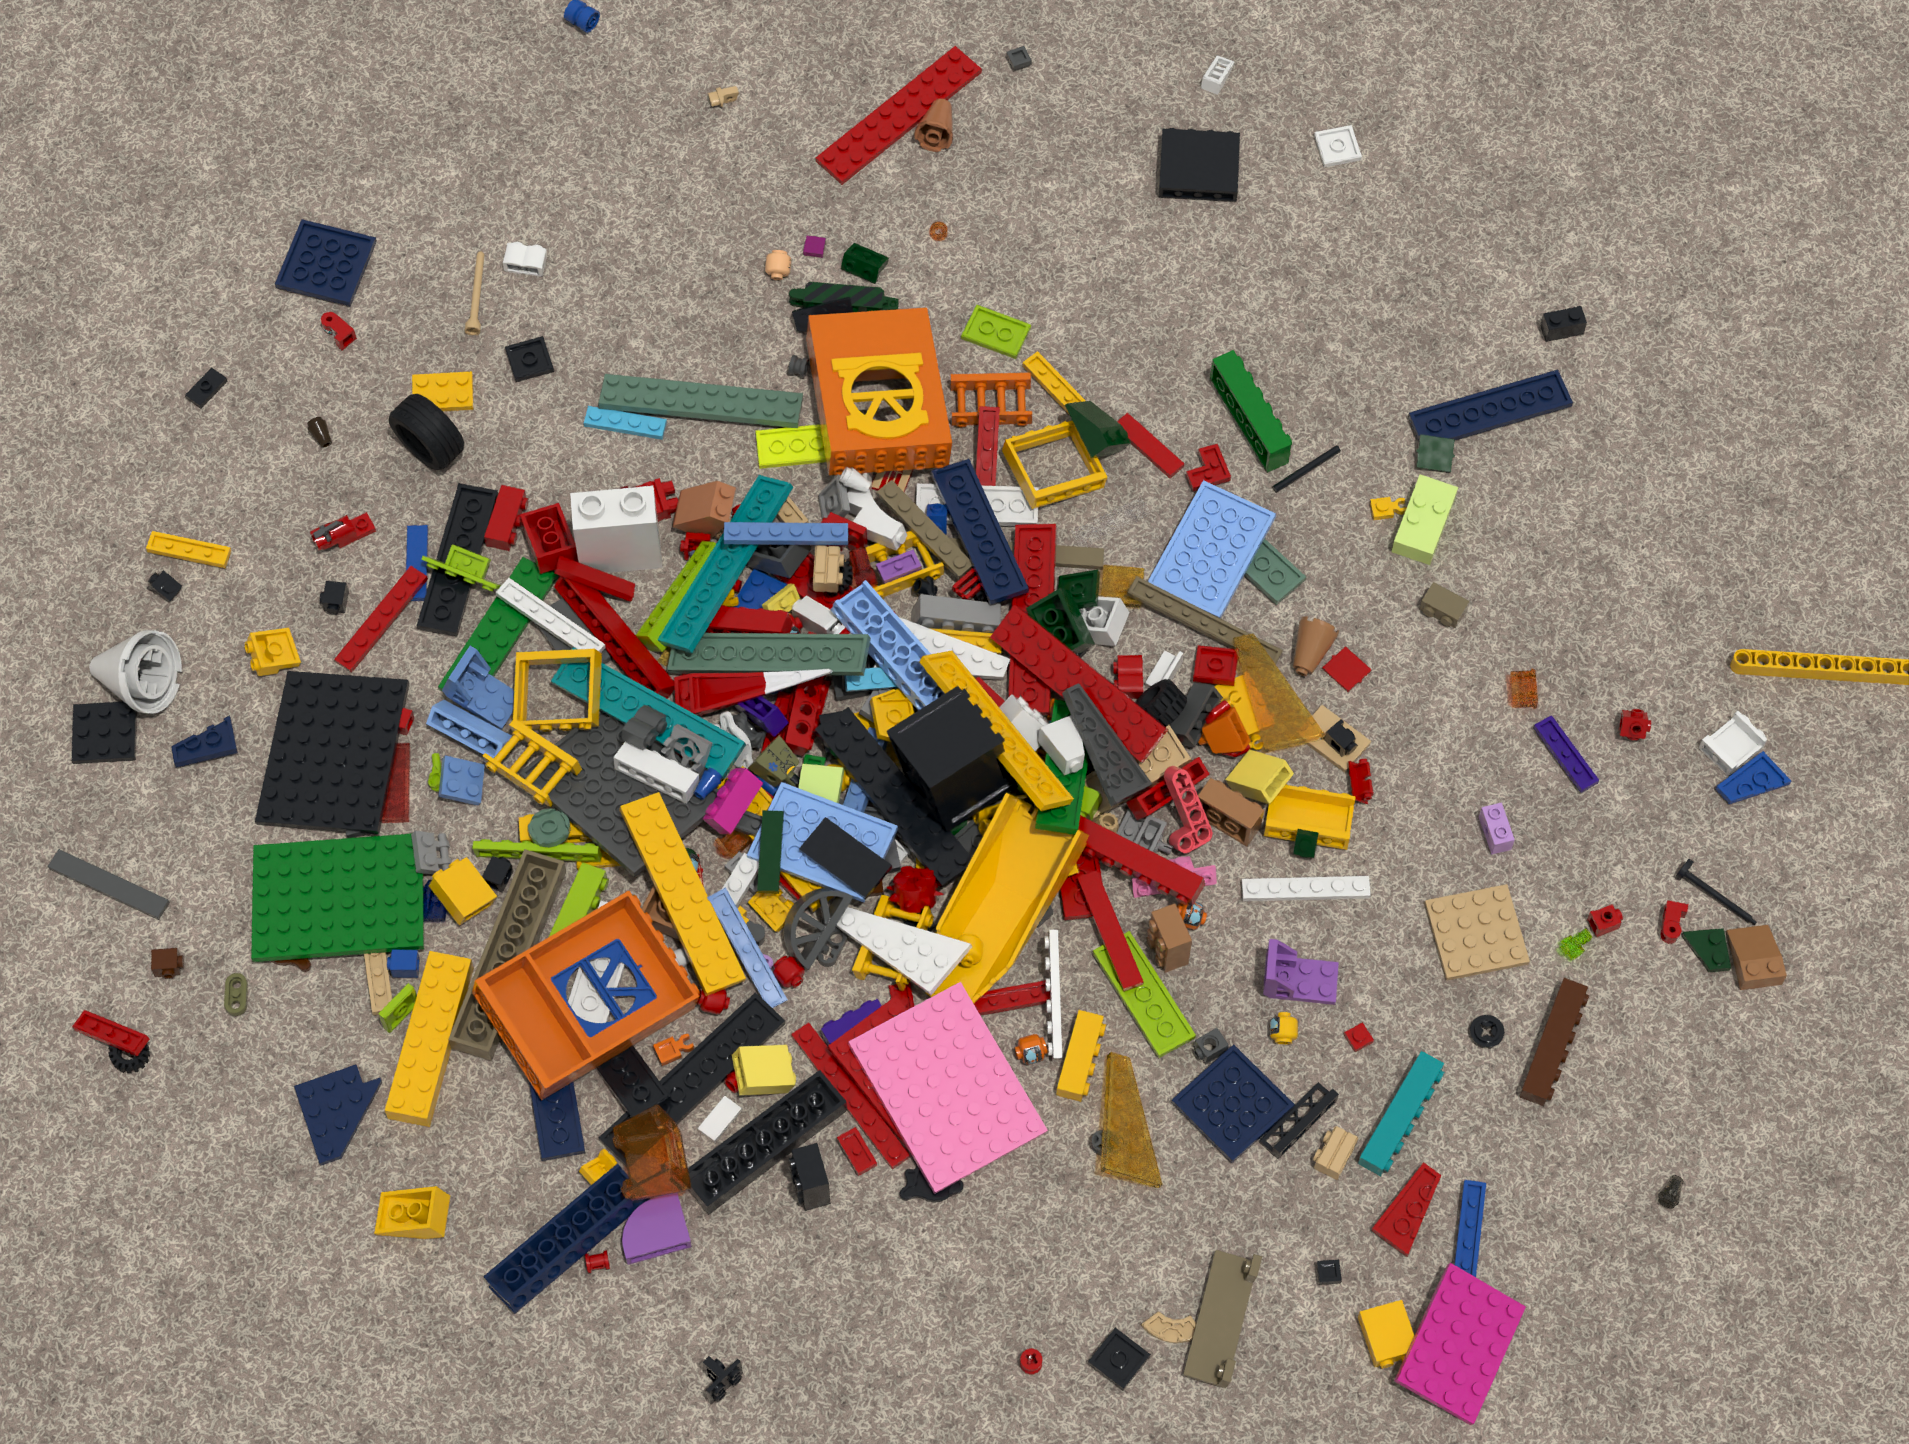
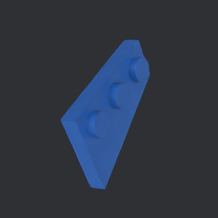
[1715,751,1792,804]

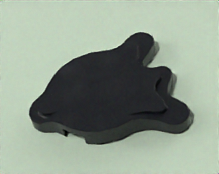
[900,1155,964,1203]

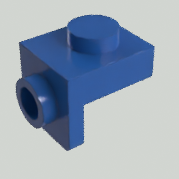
[927,503,947,535]

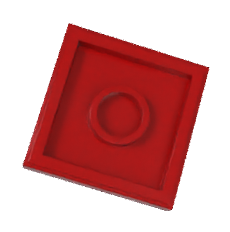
[1193,645,1239,686]

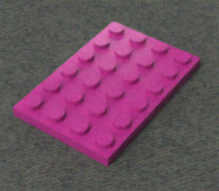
[1394,1263,1526,1425]

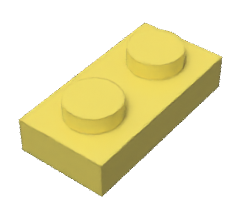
[762,584,801,612]

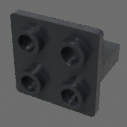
[703,1356,743,1405]

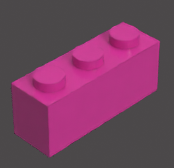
[703,768,763,834]

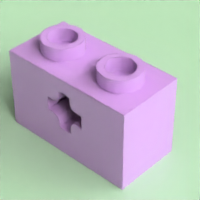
[1479,803,1515,855]

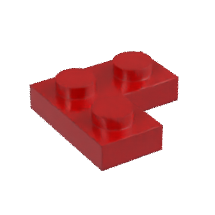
[1186,443,1231,492]

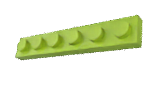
[472,839,602,862]

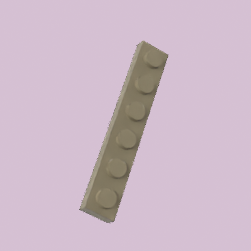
[876,480,973,580]

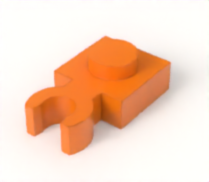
[653,1034,694,1066]

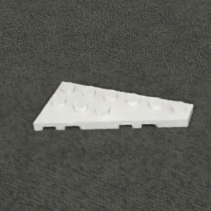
[874,617,1010,680]
[836,907,972,995]

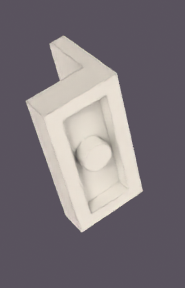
[1145,651,1184,688]

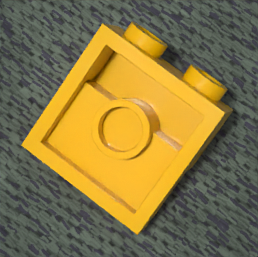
[244,628,301,676]

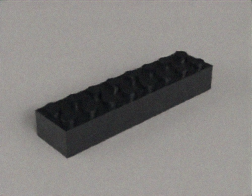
[681,1070,847,1215]

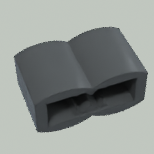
[622,705,667,750]

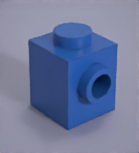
[387,950,420,978]

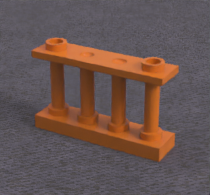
[951,372,1032,427]

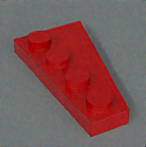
[1371,1162,1441,1257]

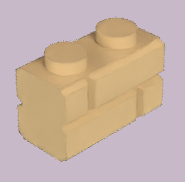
[813,546,844,593]
[1313,1126,1358,1180]

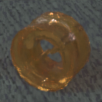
[930,221,948,241]

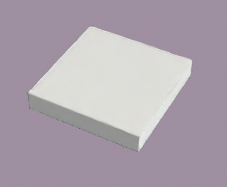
[1314,125,1362,167]

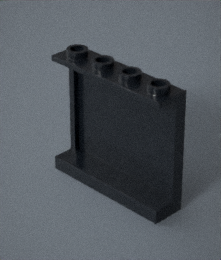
[1159,128,1240,202]

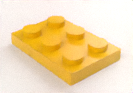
[412,371,474,411]

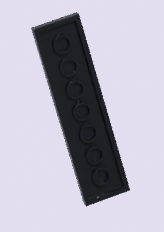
[417,483,498,636]

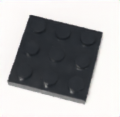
[71,701,137,764]

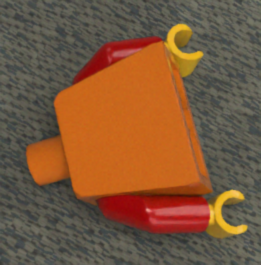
[1198,690,1263,757]

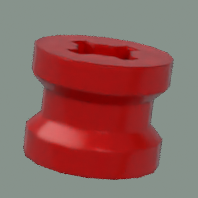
[1020,1348,1043,1375]

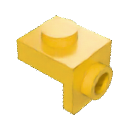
[579,1149,617,1185]

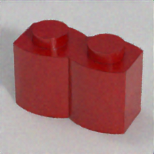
[1113,655,1143,699]

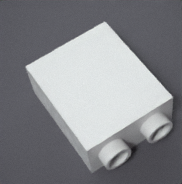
[570,486,663,573]

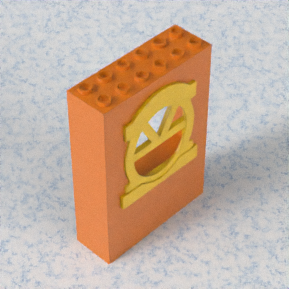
[806,307,952,475]

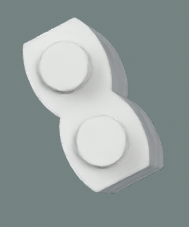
[503,242,547,277]

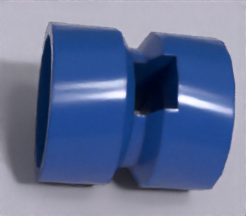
[564,0,600,33]

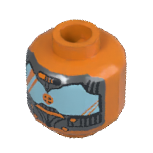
[1177,902,1207,930]
[1014,1034,1048,1065]

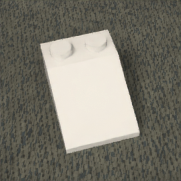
[1079,596,1130,646]

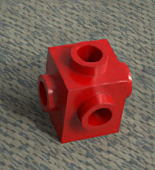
[1619,709,1651,740]

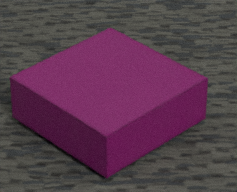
[803,235,826,258]

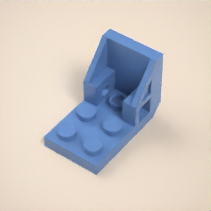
[442,646,514,730]

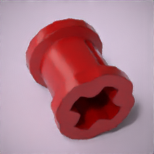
[585,1250,610,1273]

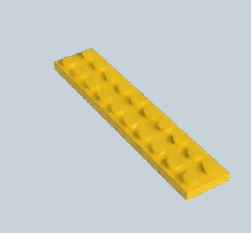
[919,651,1074,811]
[619,792,746,996]

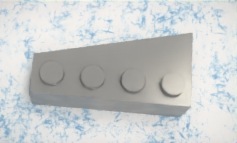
[911,594,1001,633]

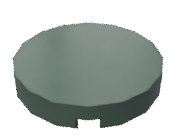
[528,808,571,848]

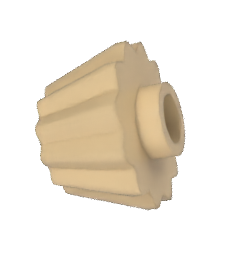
[1093,813,1119,833]

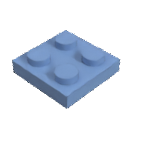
[438,755,485,805]

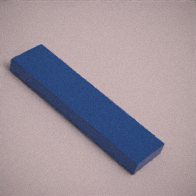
[406,525,428,601]

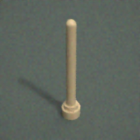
[464,251,485,335]

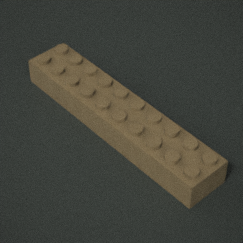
[448,849,566,1061]

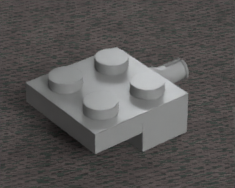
[1116,809,1173,855]

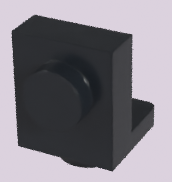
[147,570,182,602]

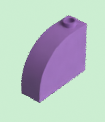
[622,1191,692,1265]

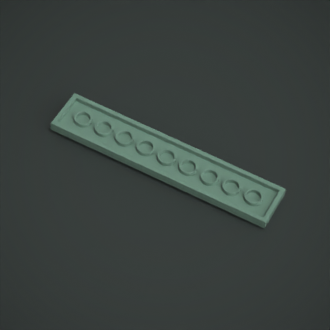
[599,374,803,428]
[667,633,871,676]

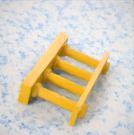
[849,531,944,599]
[483,718,582,807]
[852,895,934,991]

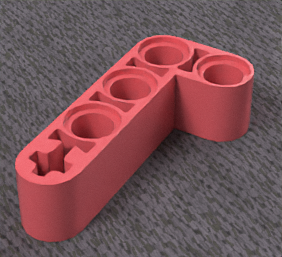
[1164,766,1213,853]

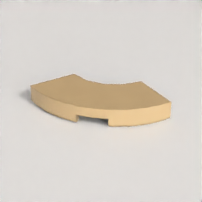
[1141,1311,1196,1343]

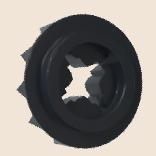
[1470,1015,1505,1048]

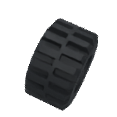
[1136,679,1187,727]

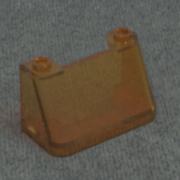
[613,1104,691,1201]

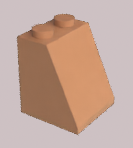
[672,481,736,539]

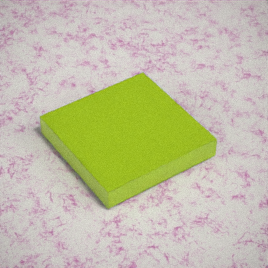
[378,983,417,1033]

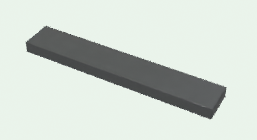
[48,849,170,920]

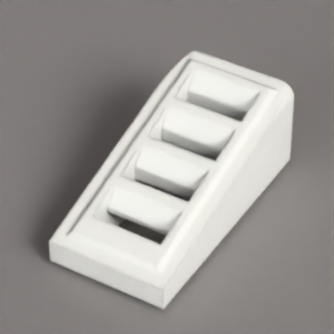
[1201,56,1234,95]

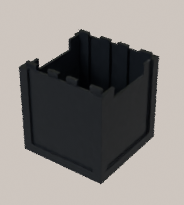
[887,686,1018,832]

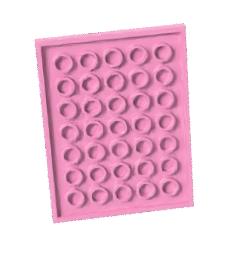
[848,982,1048,1194]

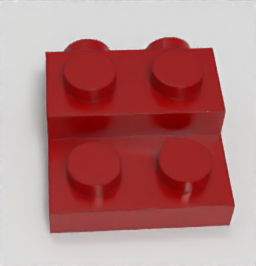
[821,512,868,551]

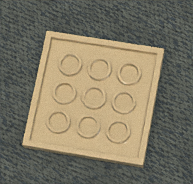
[1424,884,1530,981]

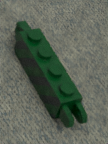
[789,282,899,312]

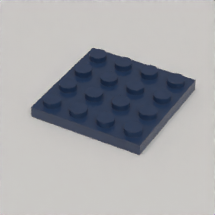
[275,219,377,307]
[1171,1044,1295,1163]

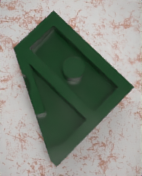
[1682,928,1731,972]

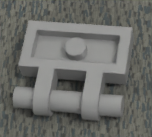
[411,831,452,875]

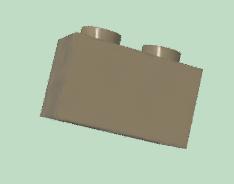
[1419,582,1469,629]

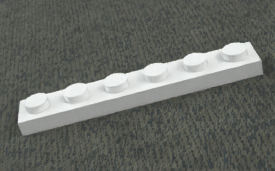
[496,578,606,653]
[1242,876,1371,901]
[1044,930,1062,1061]

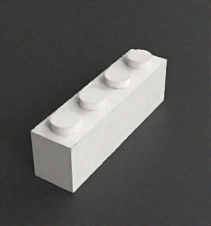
[613,741,699,804]

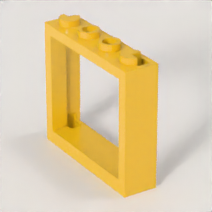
[1002,421,1108,509]
[513,649,602,732]

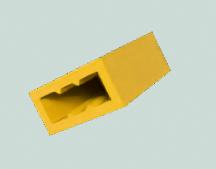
[429,857,497,926]
[1358,1300,1414,1369]

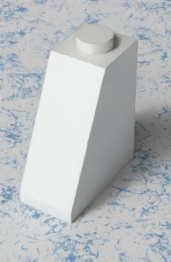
[792,596,841,634]
[1038,715,1085,775]

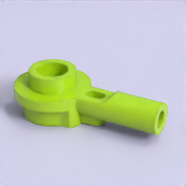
[428,753,441,792]

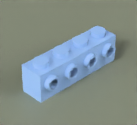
[426,700,512,758]

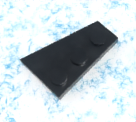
[792,296,854,332]

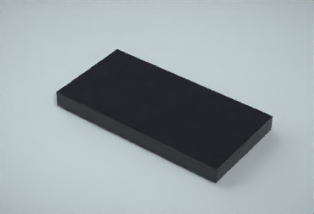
[799,817,892,900]
[595,1045,672,1123]

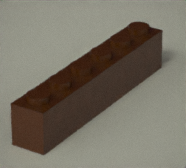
[1519,978,1590,1107]

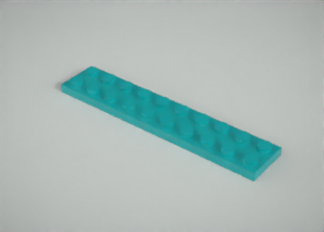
[657,475,793,653]
[551,647,746,779]

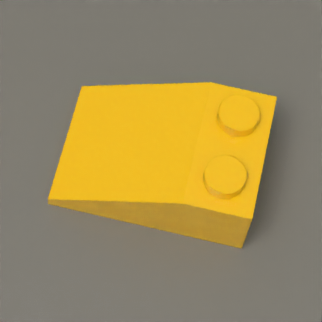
[374,1186,450,1239]

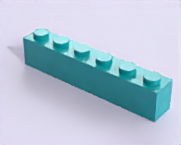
[1358,1051,1445,1177]

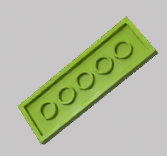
[1093,931,1196,1058]

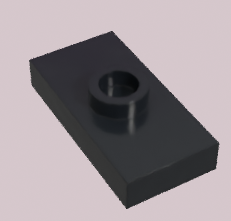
[185,367,228,409]

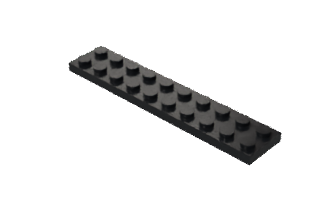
[814,707,972,888]
[598,992,786,1169]

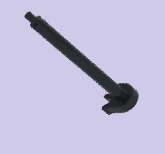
[1676,859,1757,925]

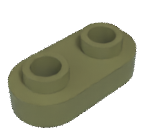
[224,973,248,1016]

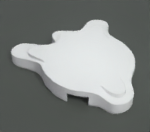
[714,711,753,769]

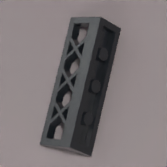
[1259,1082,1339,1159]

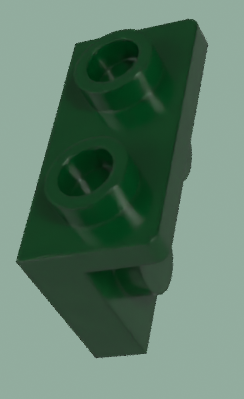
[841,243,889,284]

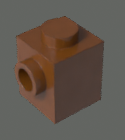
[151,948,184,979]

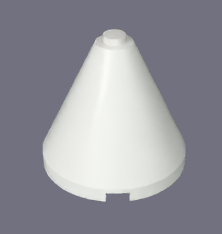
[89,630,182,714]

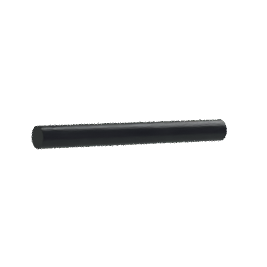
[1272,445,1341,493]

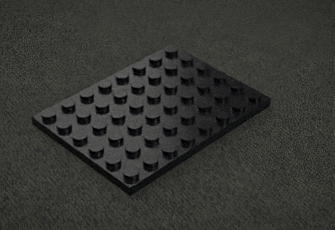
[255,671,410,834]

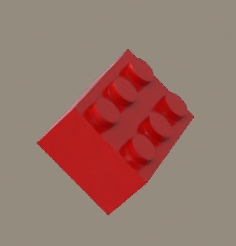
[520,503,579,574]

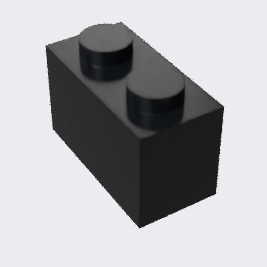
[1540,306,1587,342]

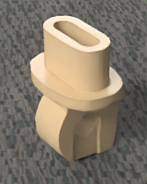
[708,86,739,107]

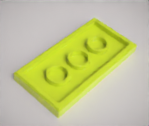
[756,424,826,469]

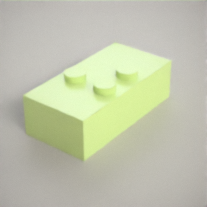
[1392,474,1458,565]

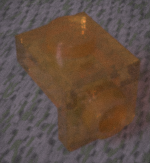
[715,830,752,857]

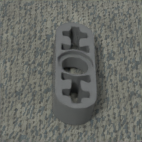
[818,927,849,967]

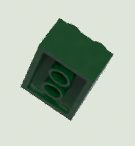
[1065,401,1131,458]

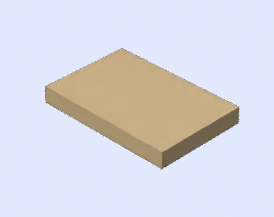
[1296,705,1371,773]

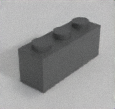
[1170,683,1223,747]

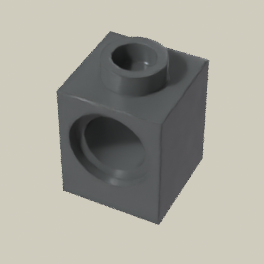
[1193,1028,1229,1065]

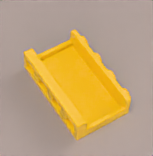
[1264,784,1356,850]

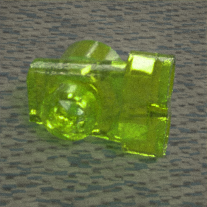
[1559,928,1592,961]

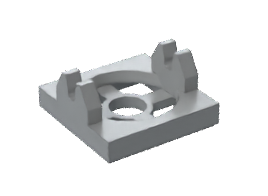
[661,724,712,780]

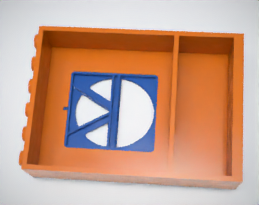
[472,891,700,1100]

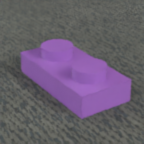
[876,550,922,584]

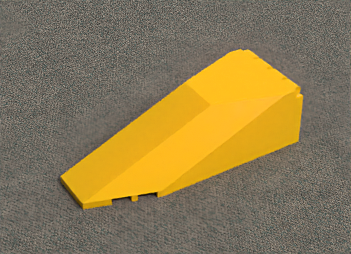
[925,793,1089,1004]

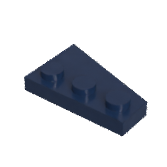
[171,715,238,768]

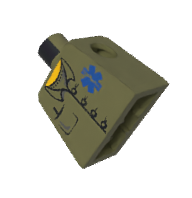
[748,736,800,787]

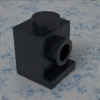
[1324,719,1358,757]

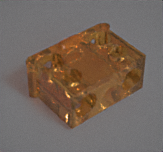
[1510,668,1538,709]

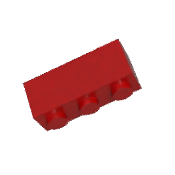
[484,485,529,551]

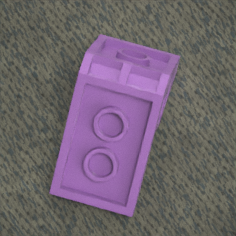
[1263,939,1339,1005]

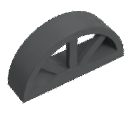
[784,888,853,970]

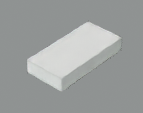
[697,1096,742,1143]

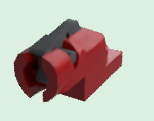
[310,512,376,551]

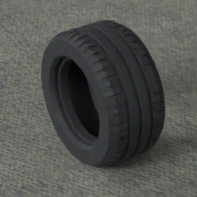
[388,394,465,470]

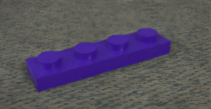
[1533,715,1599,793]

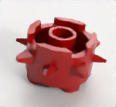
[887,866,944,913]

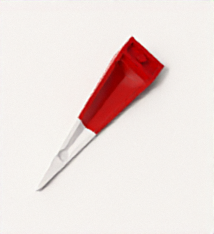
[674,669,833,716]

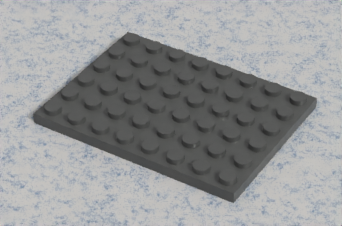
[519,710,719,877]

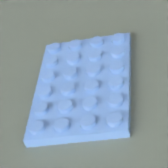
[1148,480,1276,619]
[747,782,898,903]

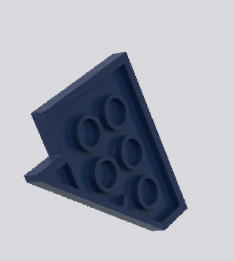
[294,1064,382,1166]

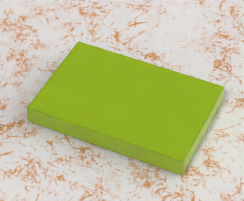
[961,305,1031,359]

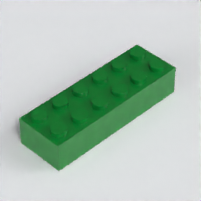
[1210,350,1292,473]

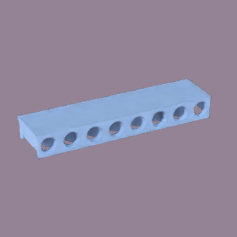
[831,580,945,711]

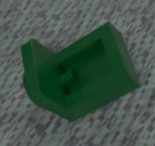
[1293,829,1319,858]

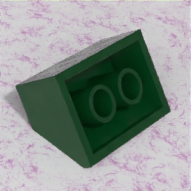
[1026,588,1095,655]

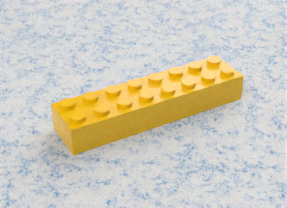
[385,951,474,1127]

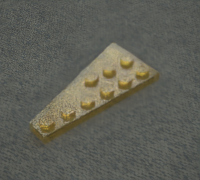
[1233,633,1325,752]
[1101,1052,1162,1188]

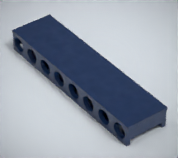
[483,1163,650,1314]

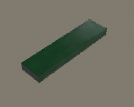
[757,810,784,894]

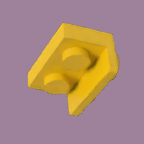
[748,888,794,932]

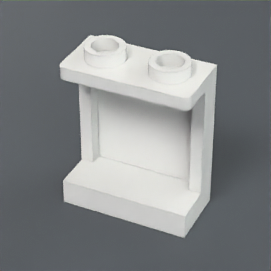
[1699,711,1767,777]

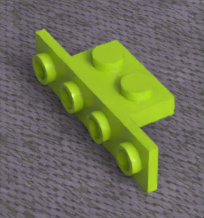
[421,544,502,591]

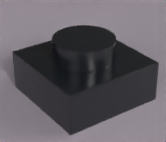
[1316,1259,1342,1285]

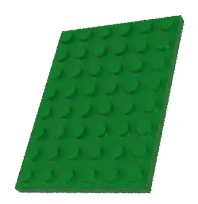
[251,833,424,962]

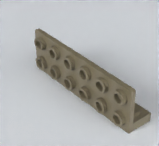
[1183,1250,1262,1389]

